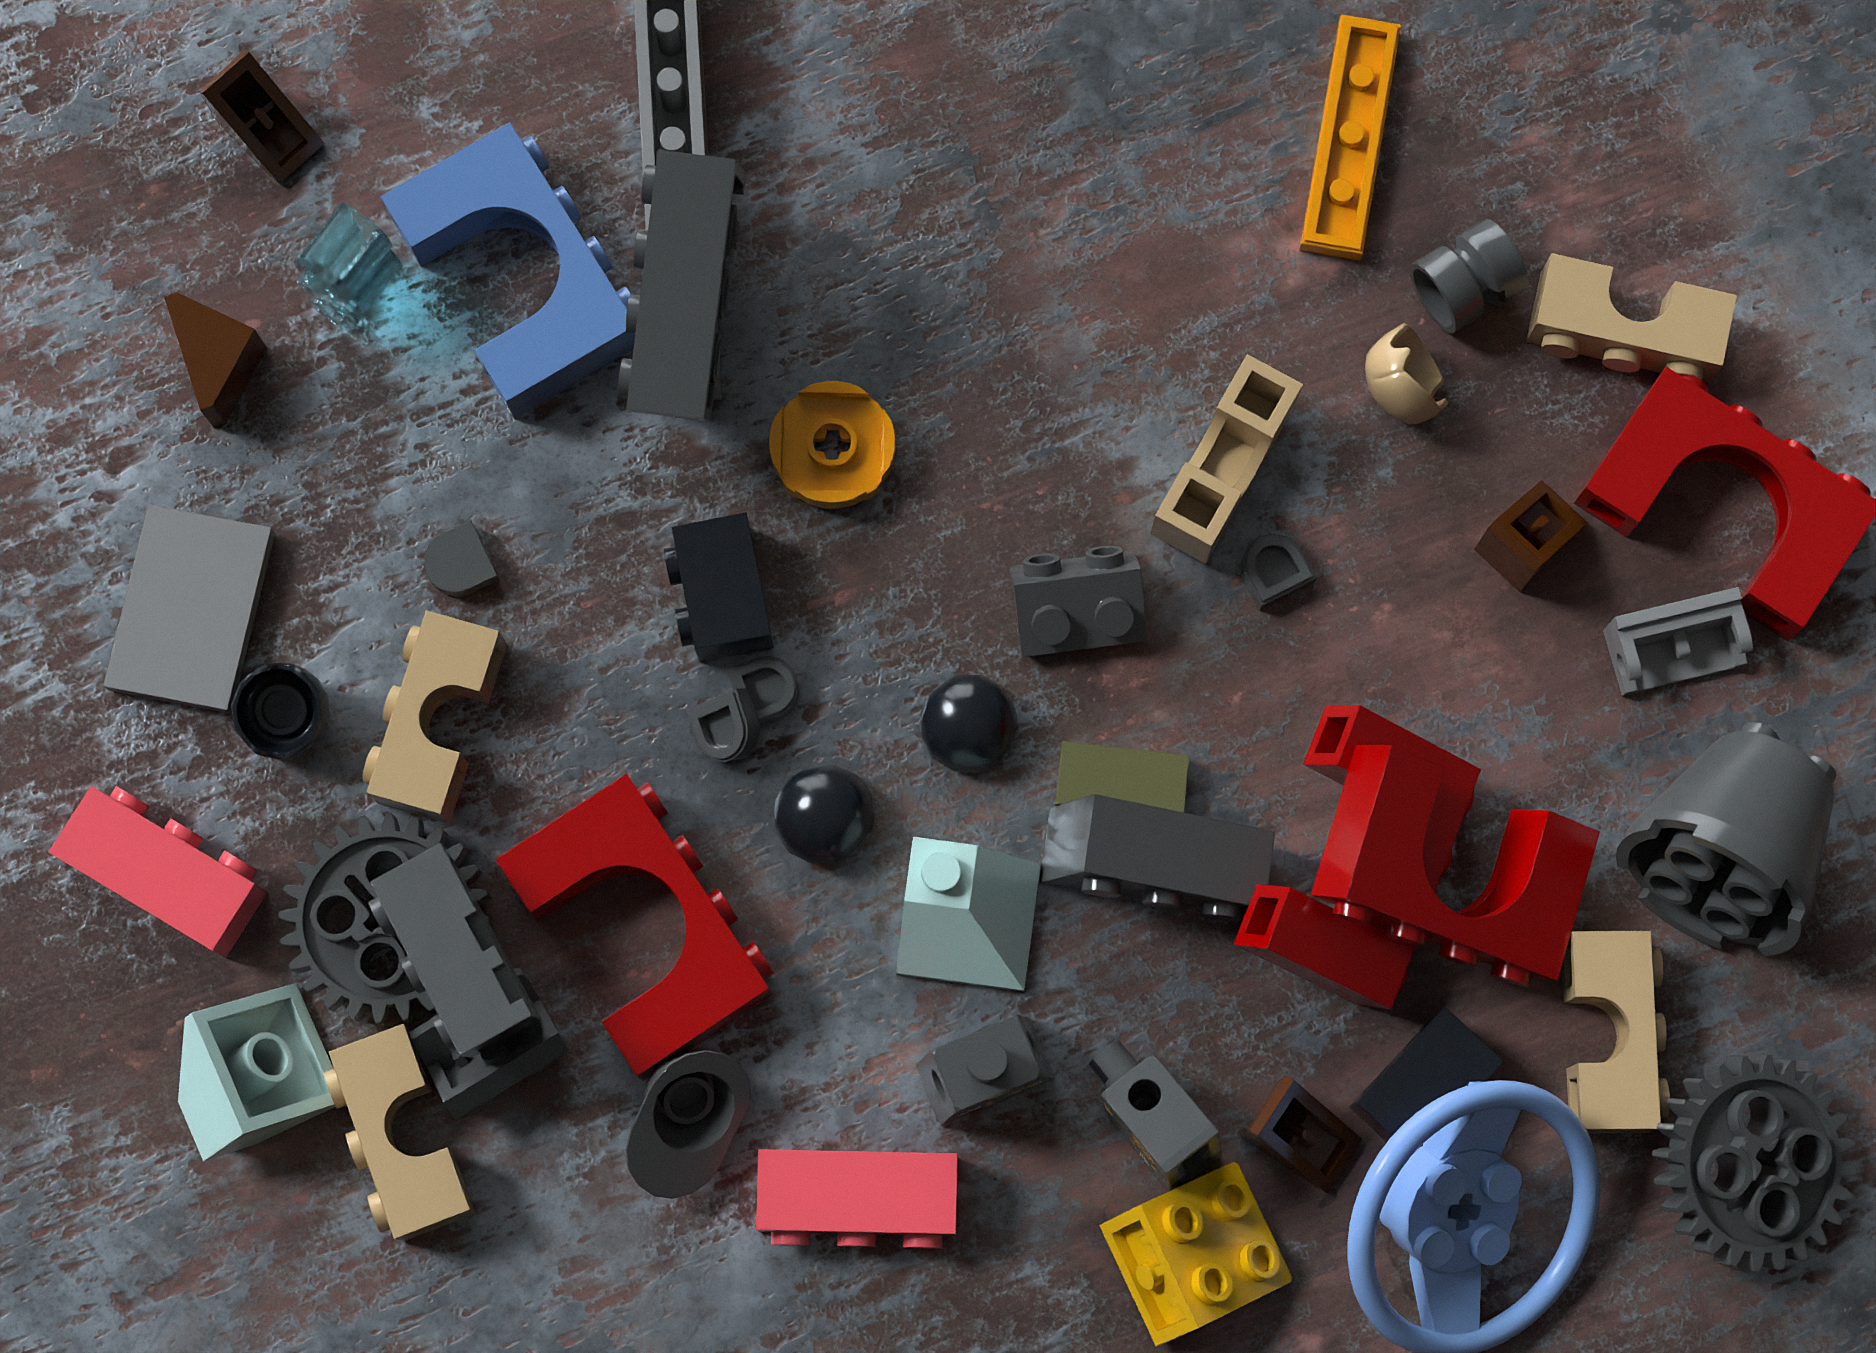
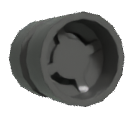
[1409,219,1529,333]

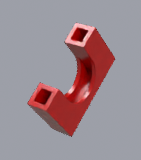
[1573,366,1876,641]
[1233,705,1481,1009]
[1311,745,1600,987]
[495,773,774,1082]

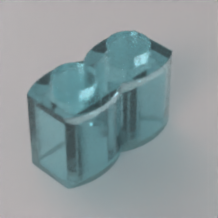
[294,202,403,325]

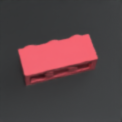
[48,786,268,958]
[756,1149,957,1249]

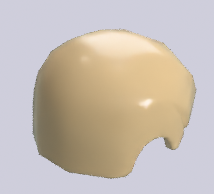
[1365,323,1448,424]

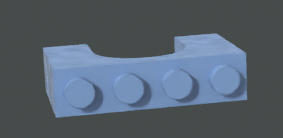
[380,122,635,419]

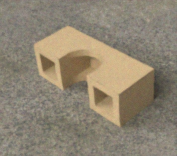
[1526,253,1737,384]
[1150,354,1303,564]
[363,610,508,824]
[1562,931,1670,1134]
[324,1024,476,1242]

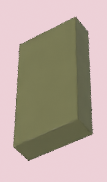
[1055,741,1189,812]

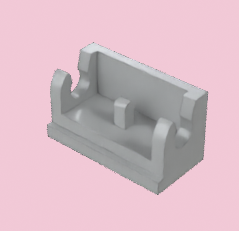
[1603,587,1753,696]

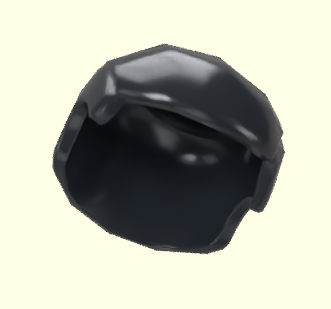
[231,663,330,759]
[920,675,1018,772]
[774,765,874,864]

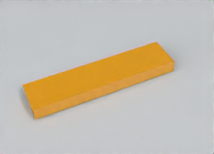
[1299,14,1401,261]

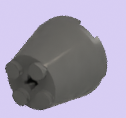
[1616,722,1837,956]

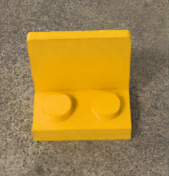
[1099,1162,1292,1346]

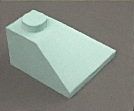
[896,837,1041,992]
[178,983,336,1162]

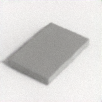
[103,504,275,714]

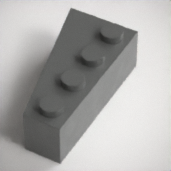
[618,150,747,422]

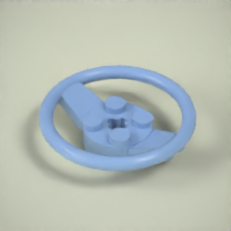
[1347,1080,1600,1353]

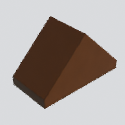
[199,50,325,184]
[164,292,267,427]
[1474,480,1587,592]
[1241,1076,1362,1193]

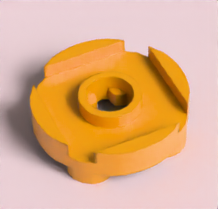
[769,381,895,509]

